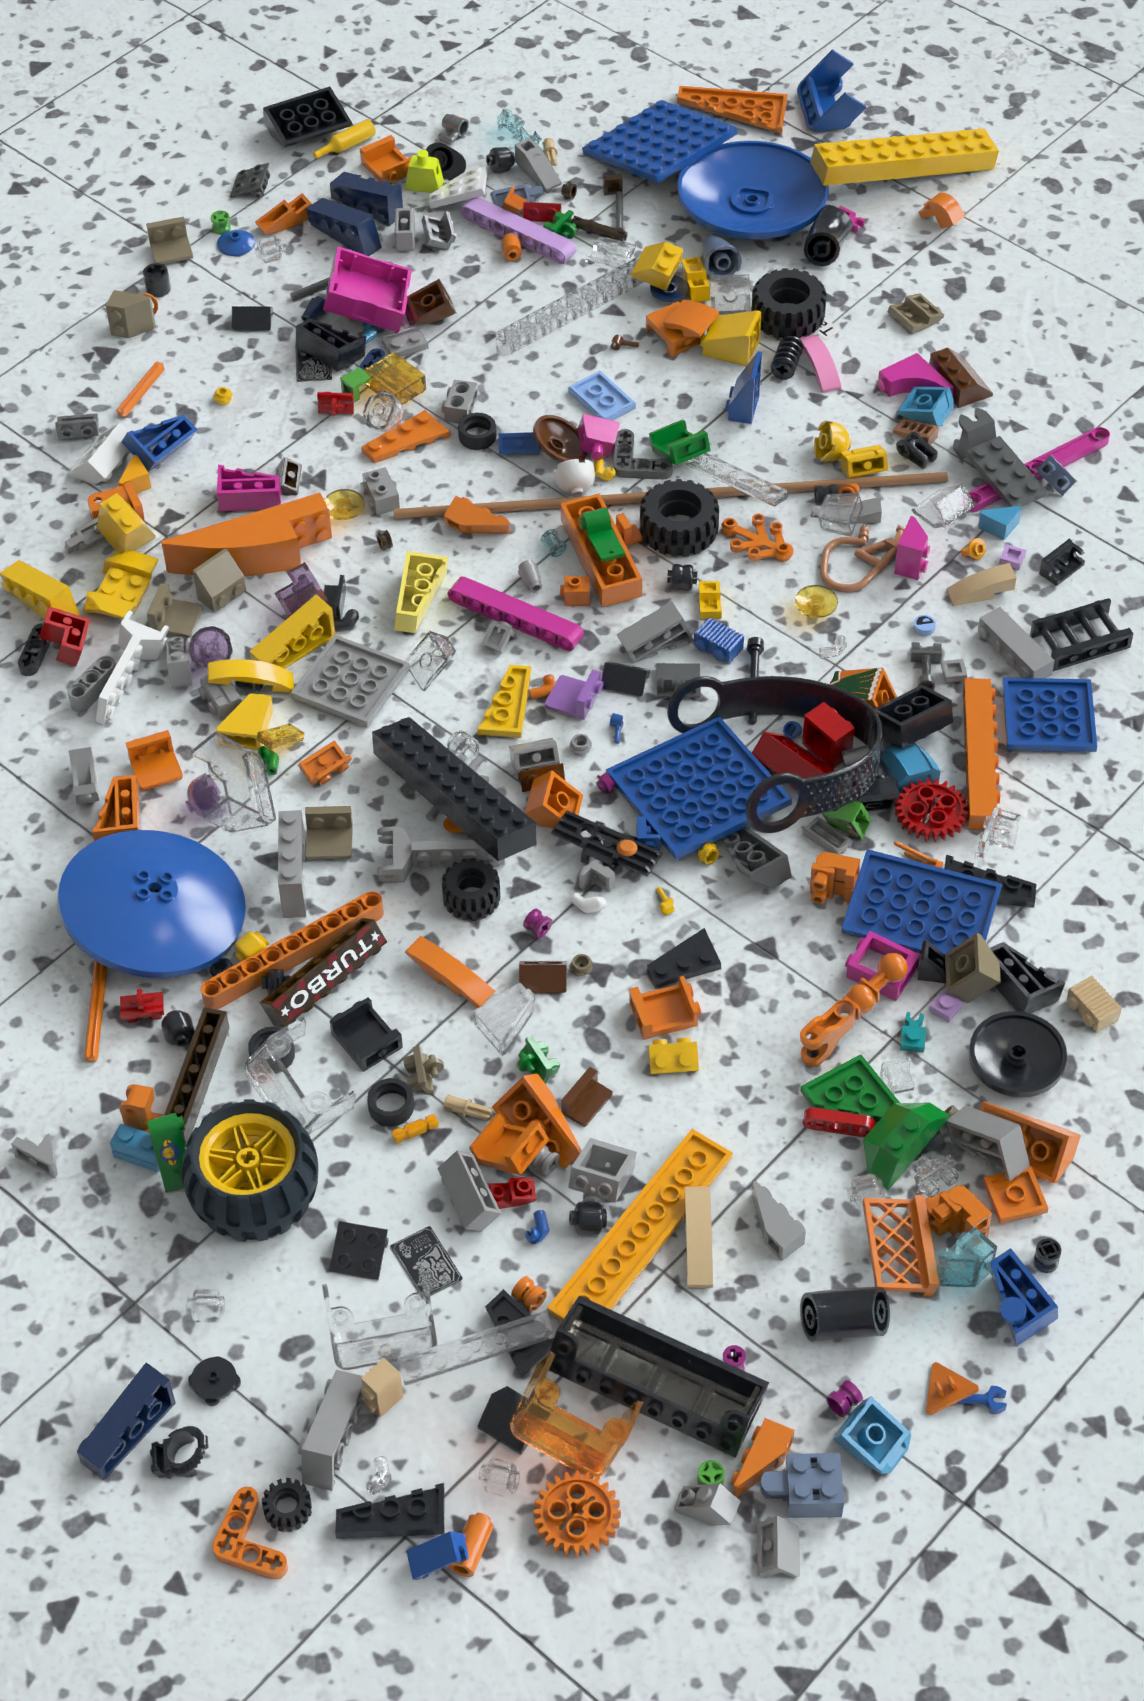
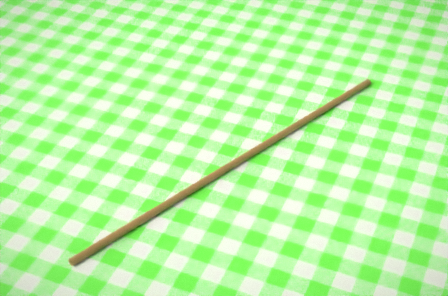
[393,472,948,519]

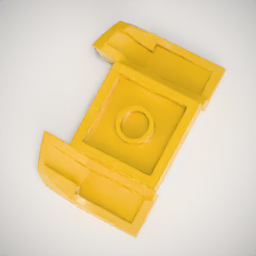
[83,551,159,619]

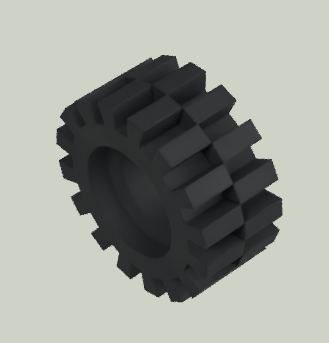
[262,1478,312,1532]

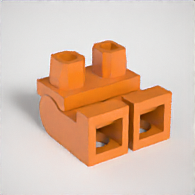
[810,852,860,904]
[930,1186,992,1252]

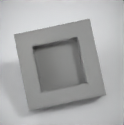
[941,659,967,683]

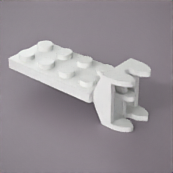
[95,611,169,725]

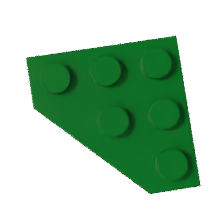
[800,1054,900,1122]

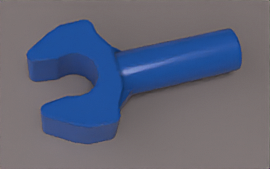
[957,1386,1007,1414]

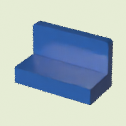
[498,432,540,454]

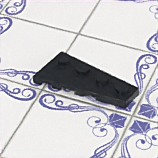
[944,854,1037,908]

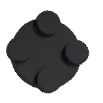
[188,1356,241,1406]

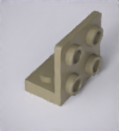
[146,216,193,264]
[147,583,203,638]
[305,806,353,860]

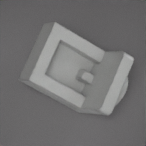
[578,860,615,893]

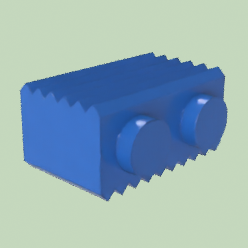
[693,617,744,664]

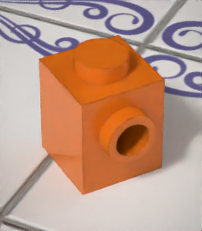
[560,576,590,606]

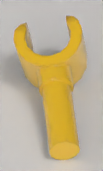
[656,887,675,915]

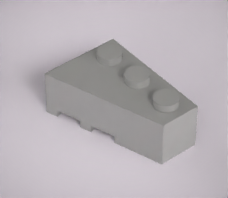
[616,601,694,663]
[946,1106,1030,1181]

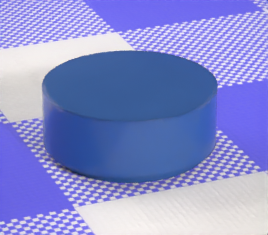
[1000,1297,1026,1325]

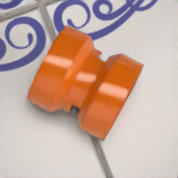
[511,1276,547,1312]

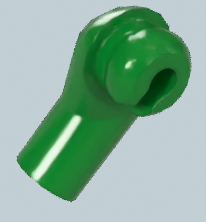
[258,746,279,775]

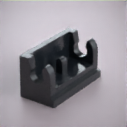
[1039,538,1085,586]

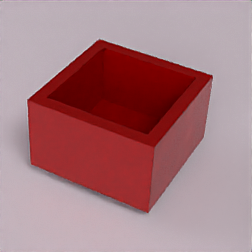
[802,702,855,769]

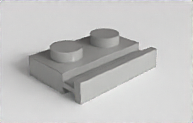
[381,325,429,360]

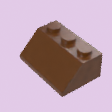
[929,347,993,408]

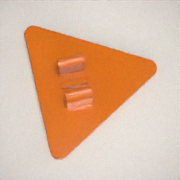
[926,1362,979,1415]

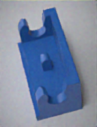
[406,1531,468,1580]

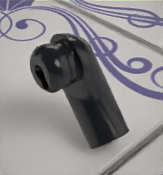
[334,609,359,632]

